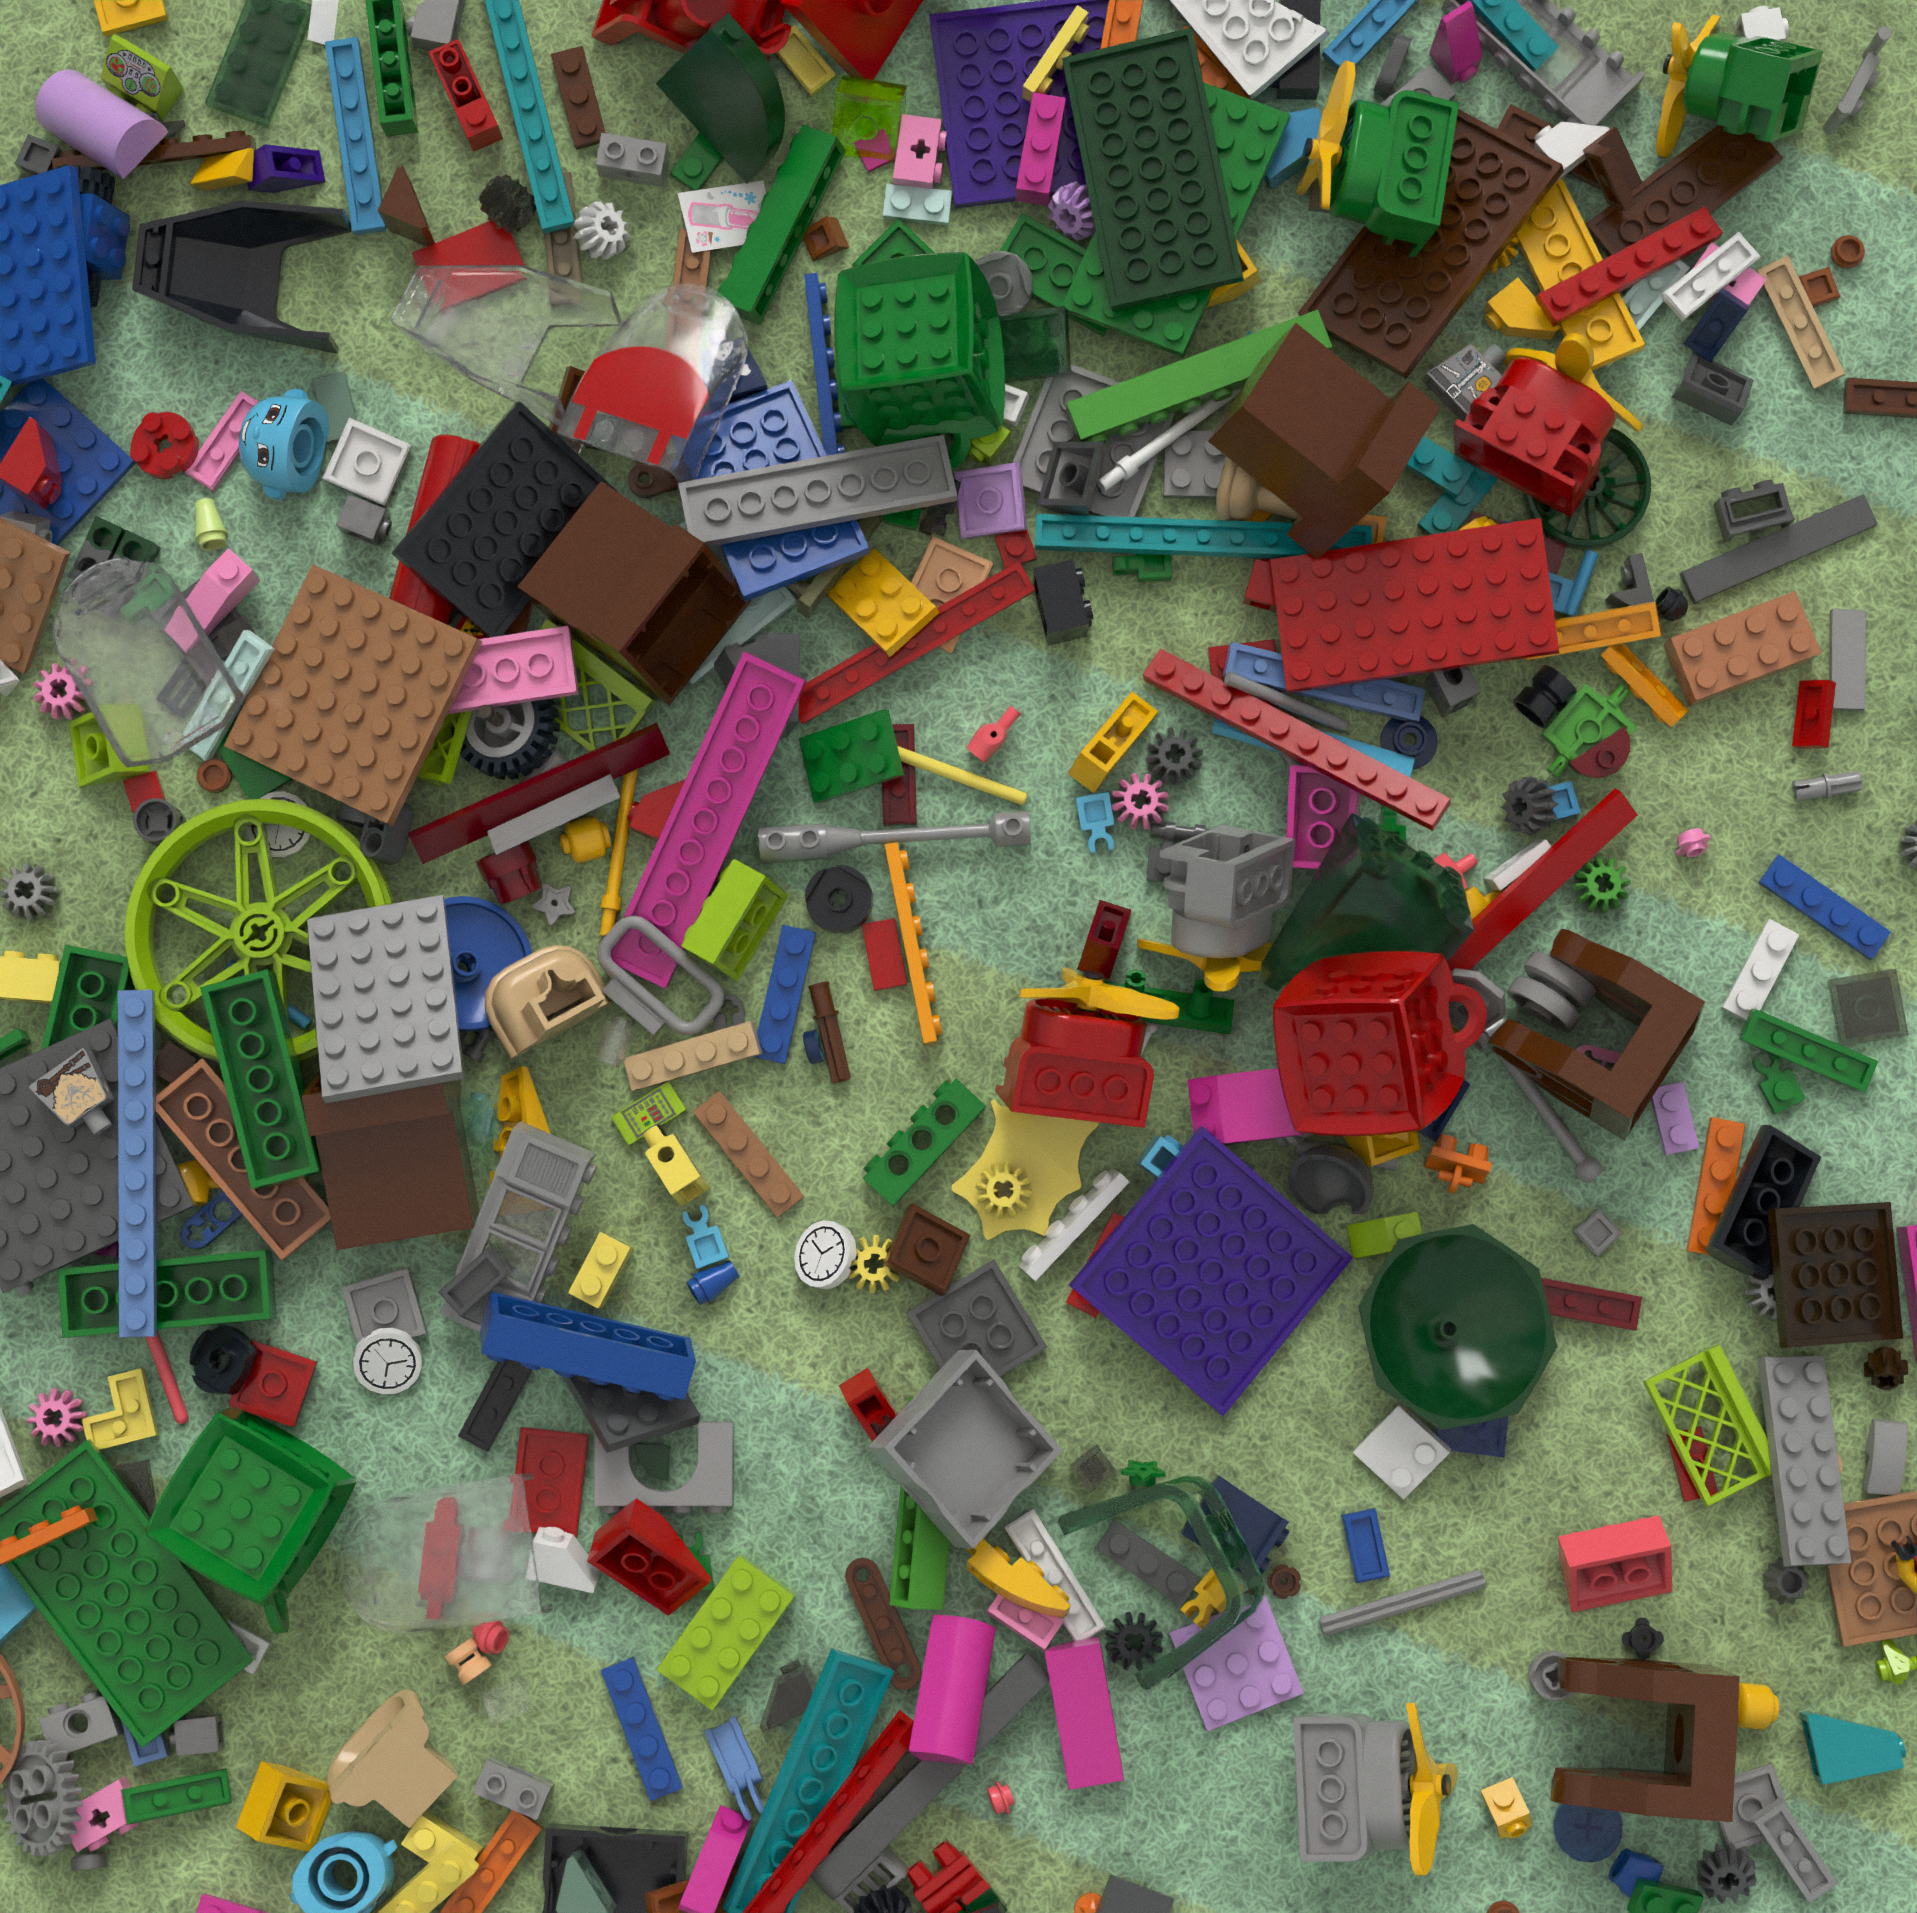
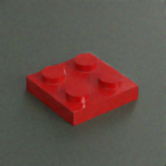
[228,1340,318,1427]

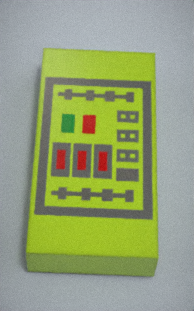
[611,1081,687,1146]

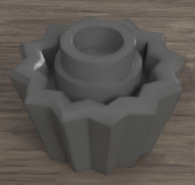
[1762,1557,1810,1605]

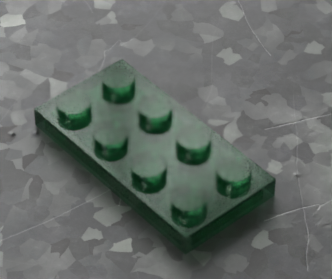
[205,0,312,128]

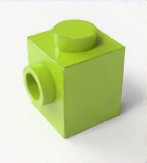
[968,426,1011,466]

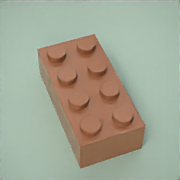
[1663,591,1821,707]

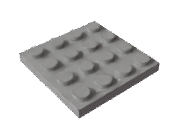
[1013,358,1176,517]

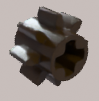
[1864,1347,1908,1390]

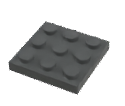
[907,1259,1047,1377]

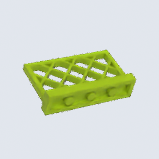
[539,618,659,752]
[1642,1345,1772,1507]

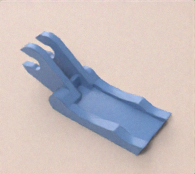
[704,1716,764,1821]

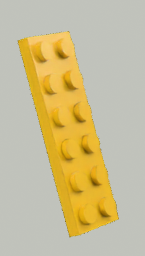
[1515,178,1645,371]

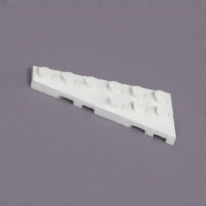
[1170,0,1330,100]

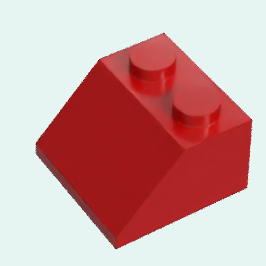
[0,417,63,510]

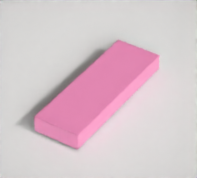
[185,391,259,492]

